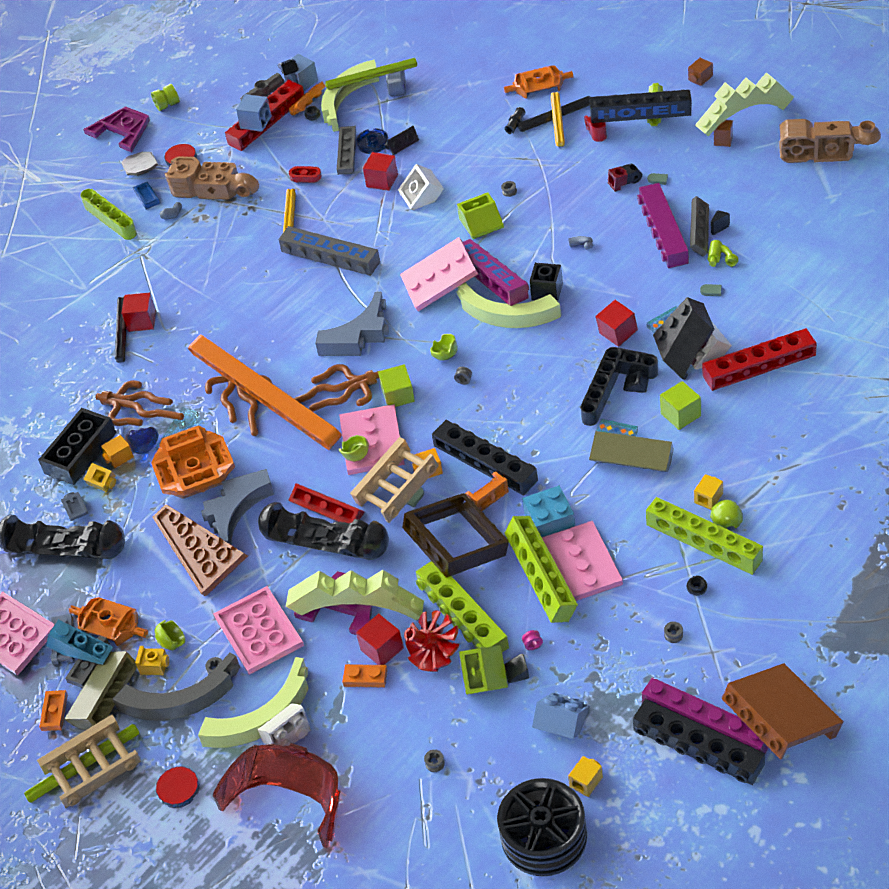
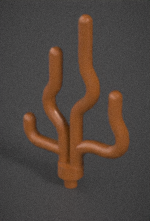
[294,364,380,412]
[205,375,272,436]
[95,380,184,426]

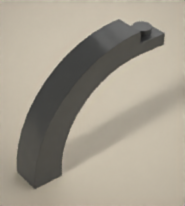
[113,652,240,721]

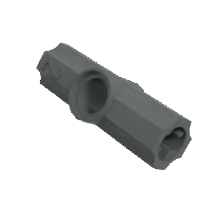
[240,73,285,100]

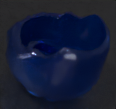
[125,427,159,454]

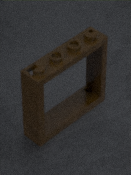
[402,493,509,578]

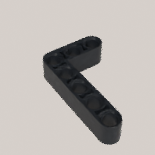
[580,347,658,426]

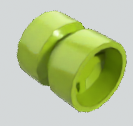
[151,84,180,111]

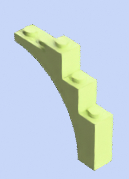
[695,73,794,136]
[286,570,424,621]

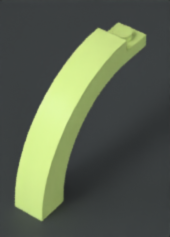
[321,59,379,132]
[457,282,561,328]
[198,657,309,748]

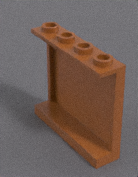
[721,663,844,760]

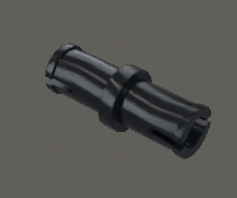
[504,107,526,134]

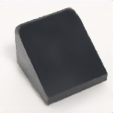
[277,59,299,76]
[711,210,730,235]
[623,370,649,393]
[504,654,529,683]

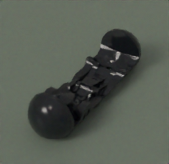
[258,502,389,560]
[0,514,125,559]

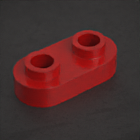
[289,166,322,183]

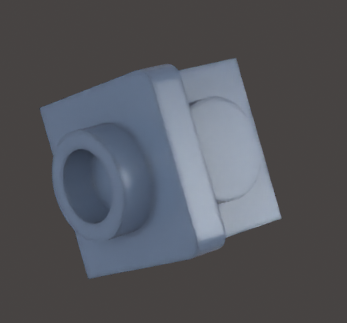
[61,492,88,521]

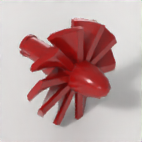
[404,610,459,672]

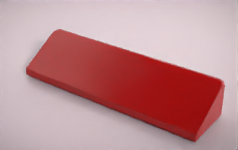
[288,483,365,523]

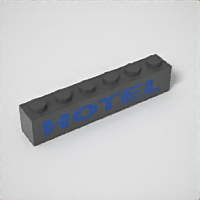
[278,226,380,276]

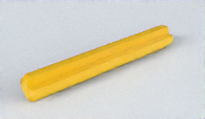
[551,92,565,147]
[283,188,296,232]

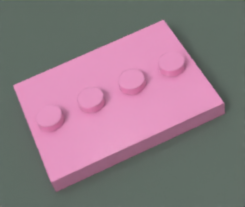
[400,237,478,312]
[339,404,405,475]
[542,521,623,601]
[213,586,304,675]
[0,592,55,675]

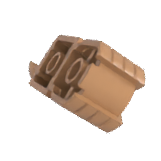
[779,119,881,163]
[165,157,259,200]

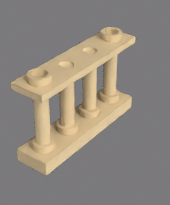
[350,437,438,523]
[37,715,141,808]

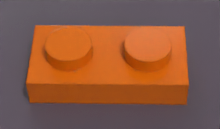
[342,664,387,687]
[39,690,68,731]

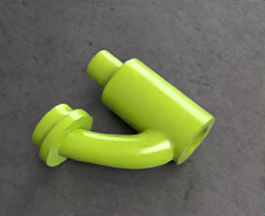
[707,240,739,267]

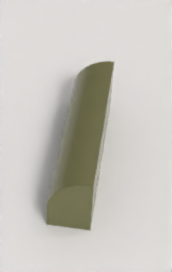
[589,431,674,472]
[65,651,137,731]

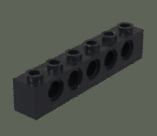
[432,420,538,496]
[633,699,765,785]

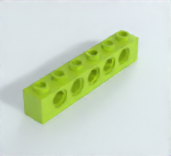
[646,497,763,575]
[504,516,578,623]
[415,561,509,652]

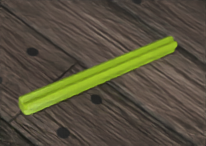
[325,58,417,90]
[24,724,139,803]

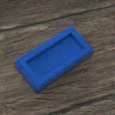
[133,181,161,210]

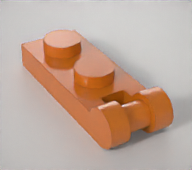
[289,82,326,116]

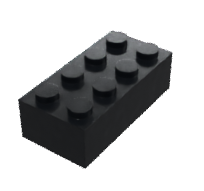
[38,407,117,485]

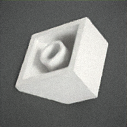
[398,164,444,210]

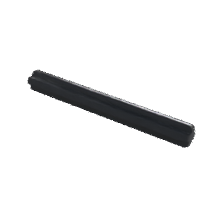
[518,96,590,132]
[114,296,126,363]

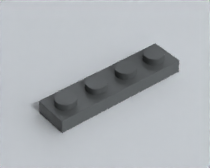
[337,126,356,175]
[690,196,709,256]

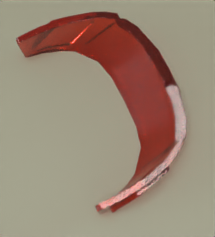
[213,743,340,848]

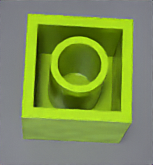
[378,364,415,407]
[660,381,701,430]

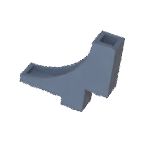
[315,292,389,356]
[201,469,274,545]

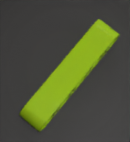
[80,189,137,240]

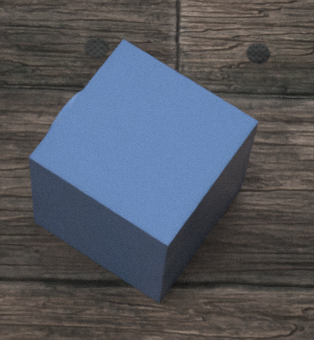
[284,54,318,91]
[236,94,272,131]

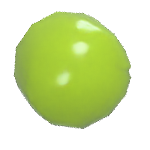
[430,334,458,361]
[339,435,369,462]
[710,500,743,529]
[155,620,185,650]

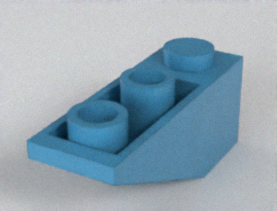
[46,619,113,665]

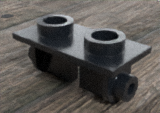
[385,125,419,155]

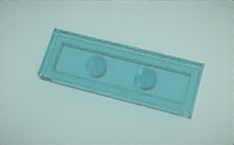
[156,407,200,450]

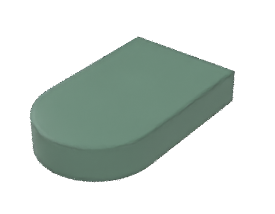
[647,173,668,185]
[700,284,722,296]
[406,487,424,507]

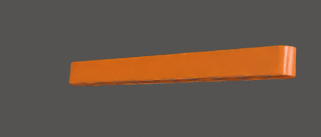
[188,334,342,450]

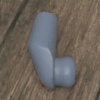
[160,202,182,219]
[568,236,593,249]

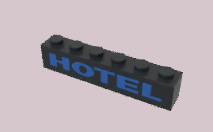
[590,89,692,123]

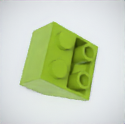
[457,192,504,239]
[459,645,508,694]

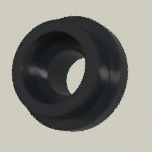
[304,106,321,120]
[686,576,707,596]

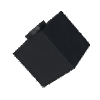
[529,262,563,302]

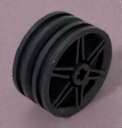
[497,778,587,876]

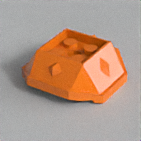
[151,425,235,499]

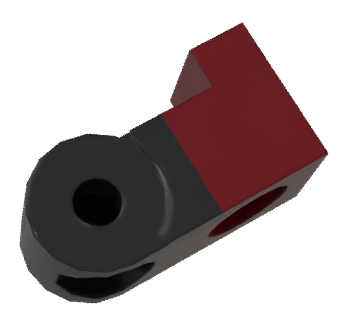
[607,164,642,192]

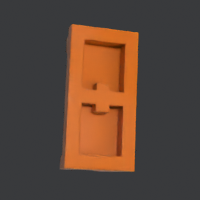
[465,472,509,511]

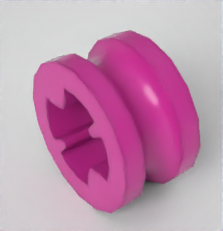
[522,630,543,650]

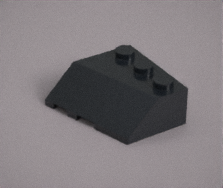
[653,297,715,380]

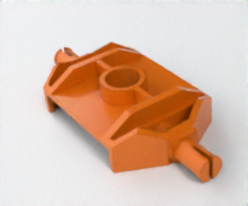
[504,65,573,99]
[69,597,148,646]

